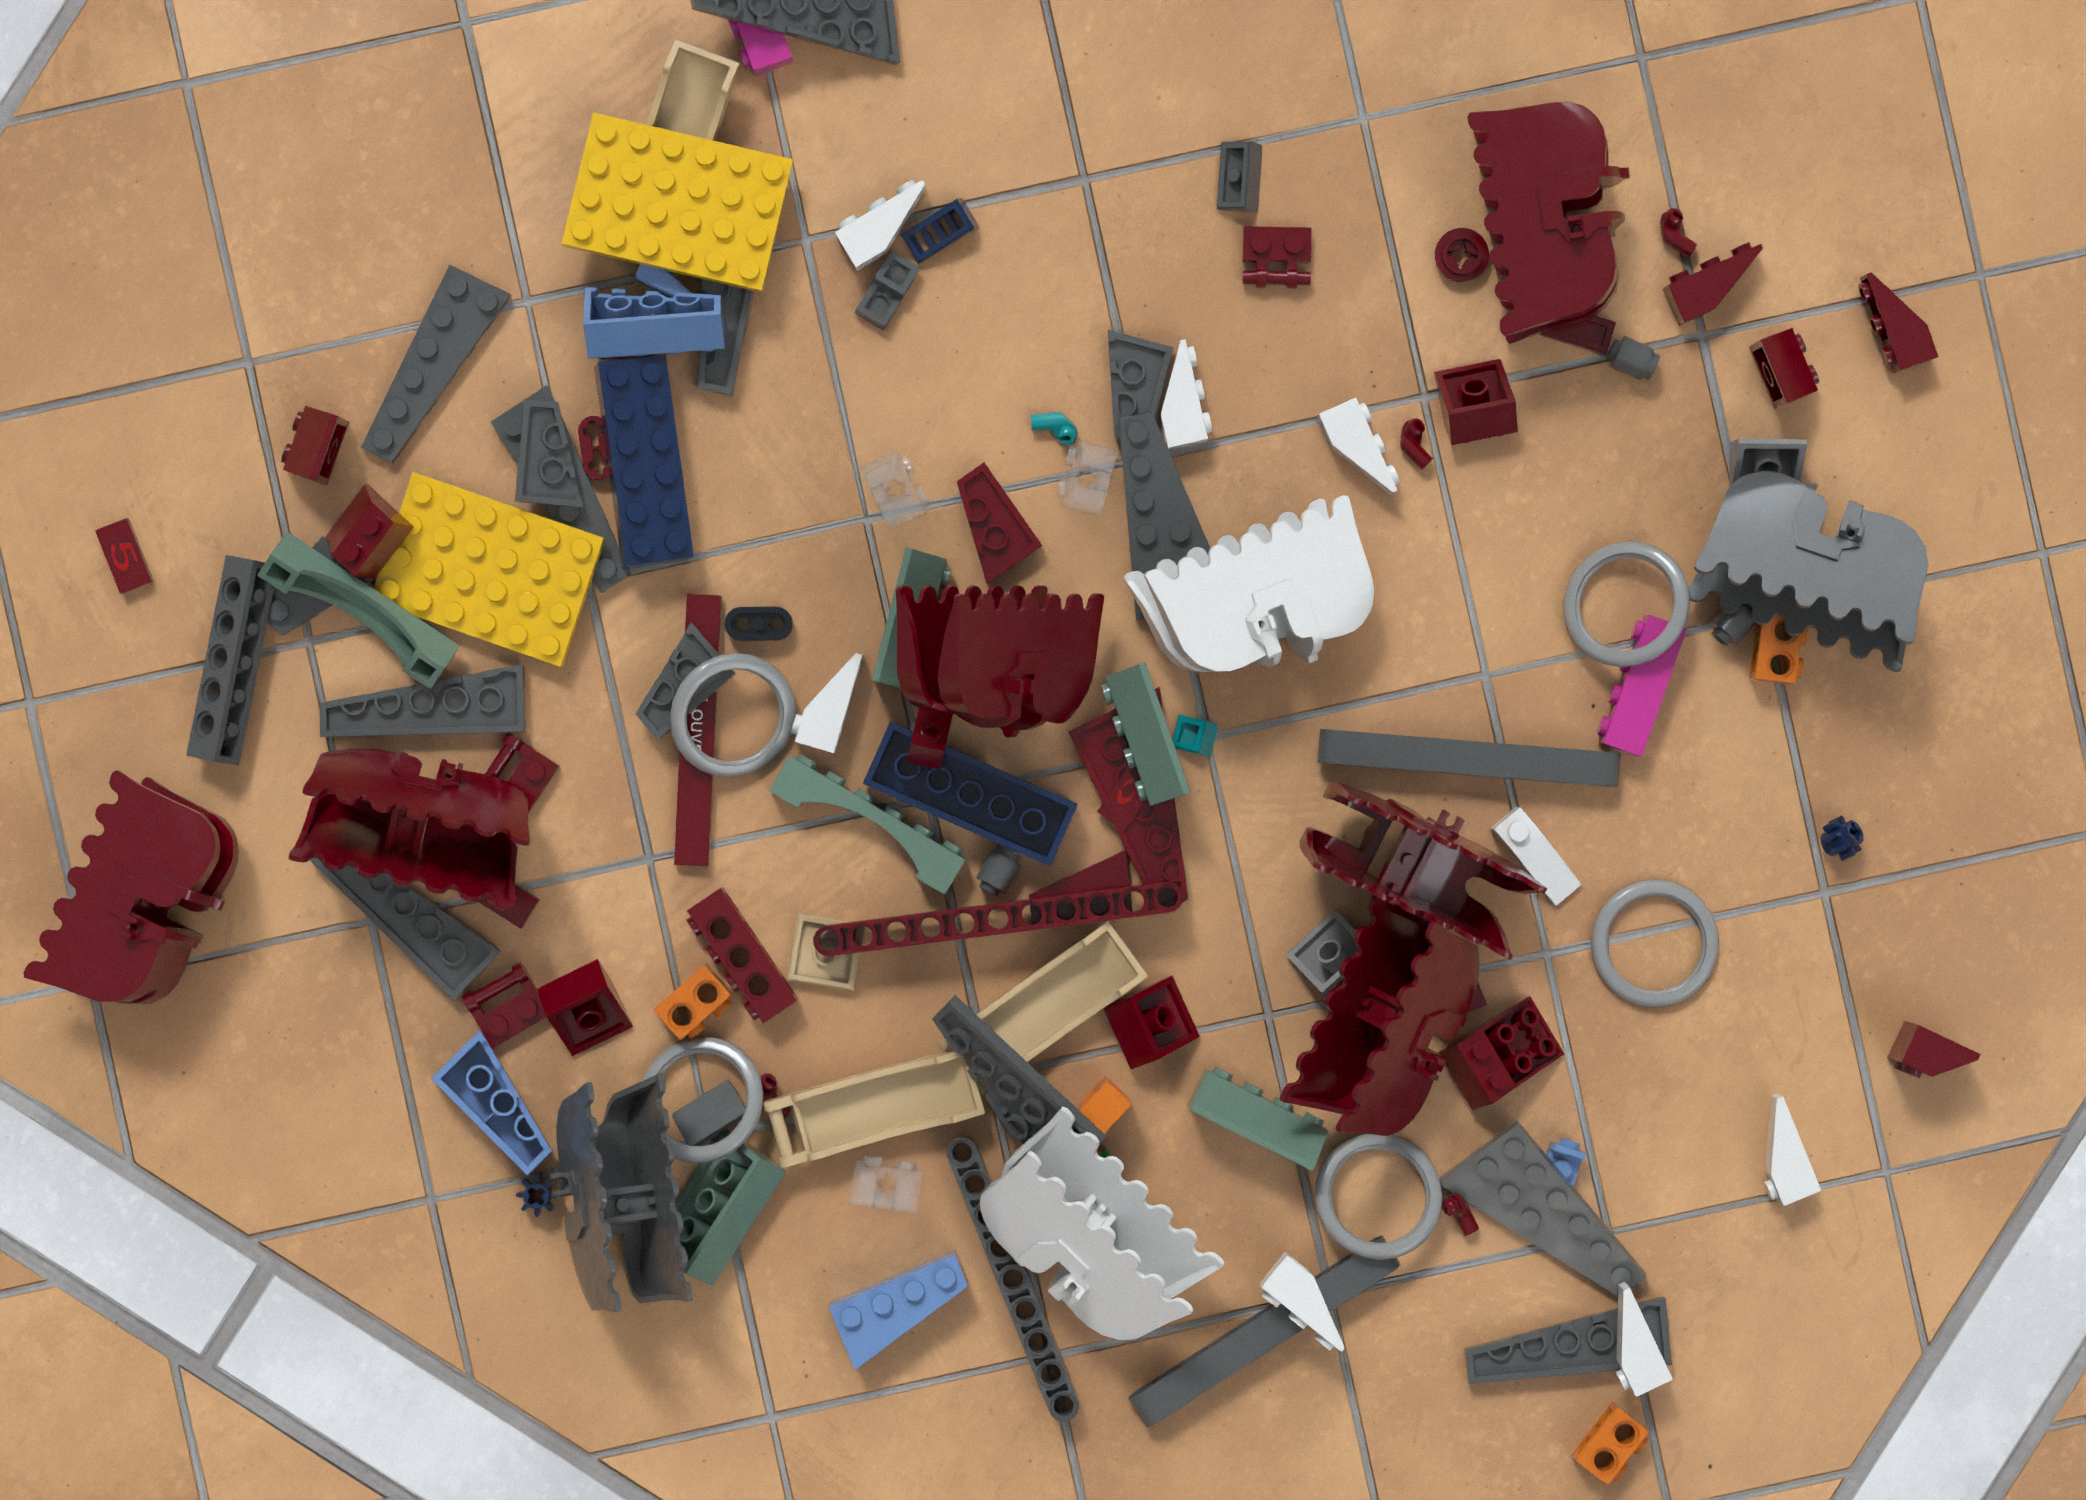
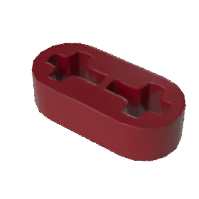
[578,416,609,481]

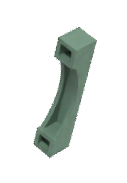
[257,532,460,689]
[769,754,966,895]

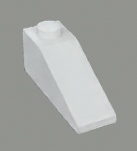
[791,653,864,753]
[1490,807,1582,906]
[1764,1094,1821,1206]
[1616,1281,1673,1397]

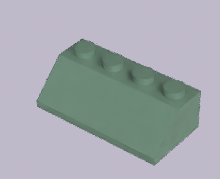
[872,547,952,688]
[1101,662,1190,806]
[1187,1066,1329,1171]
[675,1130,787,1286]

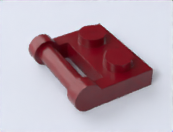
[485,733,560,814]
[462,962,546,1049]

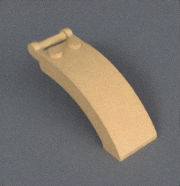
[646,39,739,141]
[937,921,1148,1096]
[763,1050,985,1168]

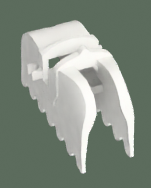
[1123,495,1374,672]
[980,1107,1224,1340]

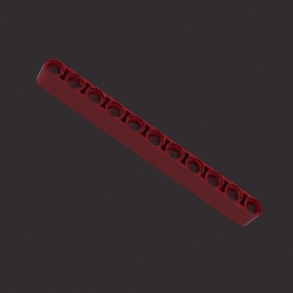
[813,881,1183,956]

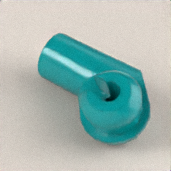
[1030,412,1078,445]

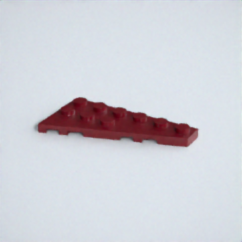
[1068,687,1189,907]

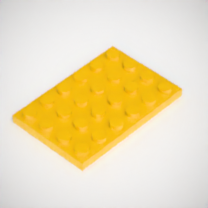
[561,112,793,293]
[374,472,606,667]

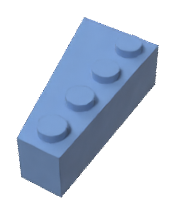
[583,287,725,359]
[431,1030,553,1176]
[829,1250,968,1370]

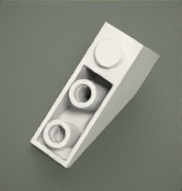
[835,180,926,271]
[1160,339,1213,450]
[1317,398,1400,495]
[1260,1252,1345,1352]

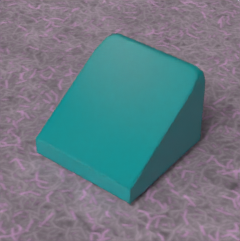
[1172,714,1218,757]

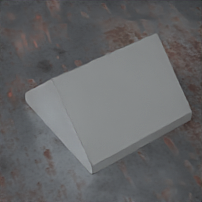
[1729,439,1807,487]
[1286,909,1357,996]

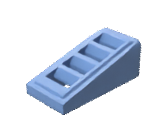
[635,265,693,298]

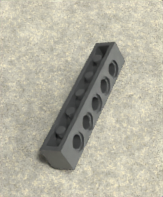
[186,555,274,765]

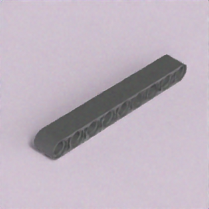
[1317,729,1621,787]
[947,1135,1079,1422]
[1128,1235,1401,1427]

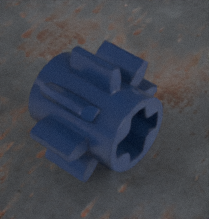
[1821,816,1864,861]
[516,1173,560,1217]

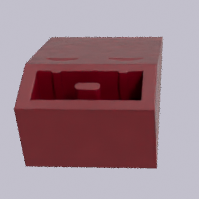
[1438,996,1564,1110]

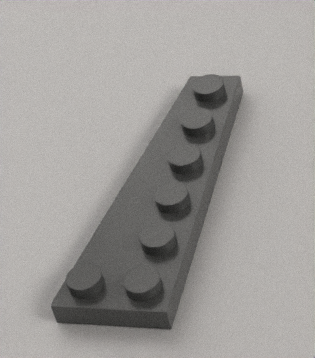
[361,265,511,463]
[698,279,754,396]
[491,385,631,593]
[319,665,526,737]
[310,858,502,1000]
[1464,1296,1672,1384]

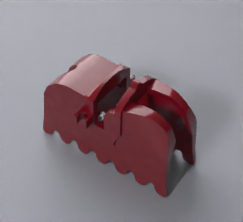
[1467,101,1630,344]
[896,585,1104,738]
[288,749,530,911]
[23,770,239,1004]
[1299,782,1547,960]
[1280,895,1479,1136]

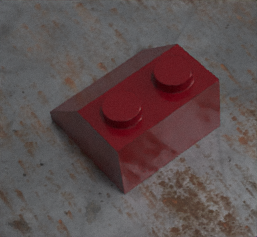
[1749,328,1819,409]
[1434,359,1518,445]
[281,406,349,485]
[326,484,414,580]
[537,959,633,1056]
[1103,975,1200,1069]
[1887,1021,1981,1079]

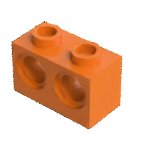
[1749,615,1808,684]
[653,963,734,1040]
[1078,1076,1132,1134]
[1571,1401,1649,1485]

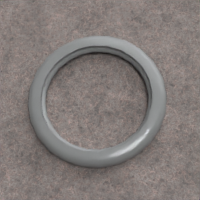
[1564,541,1690,667]
[670,653,796,778]
[1591,879,1719,1008]
[642,1036,763,1163]
[1314,1134,1443,1260]

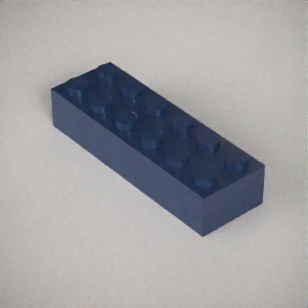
[594,354,694,569]
[863,721,1078,866]

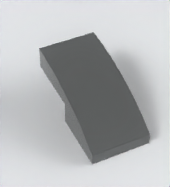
[855,251,920,331]

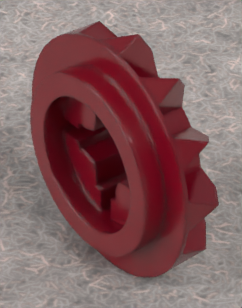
[1434,228,1489,283]

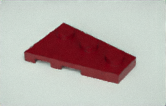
[956,462,1043,585]
[1029,849,1133,924]

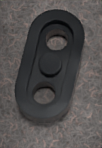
[724,606,793,641]

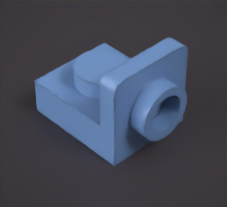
[1546,1138,1586,1186]

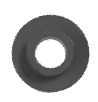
[1607,336,1660,380]
[1710,604,1755,646]
[976,844,1022,897]

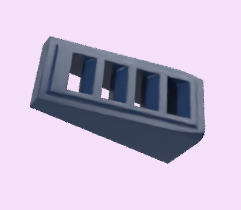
[901,198,979,264]

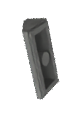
[1217,141,1262,212]
[672,1080,746,1146]

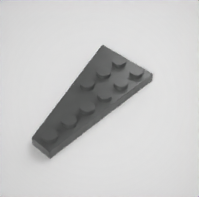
[691,0,900,65]
[1119,414,1210,620]
[932,995,1106,1144]
[1440,1120,1646,1296]

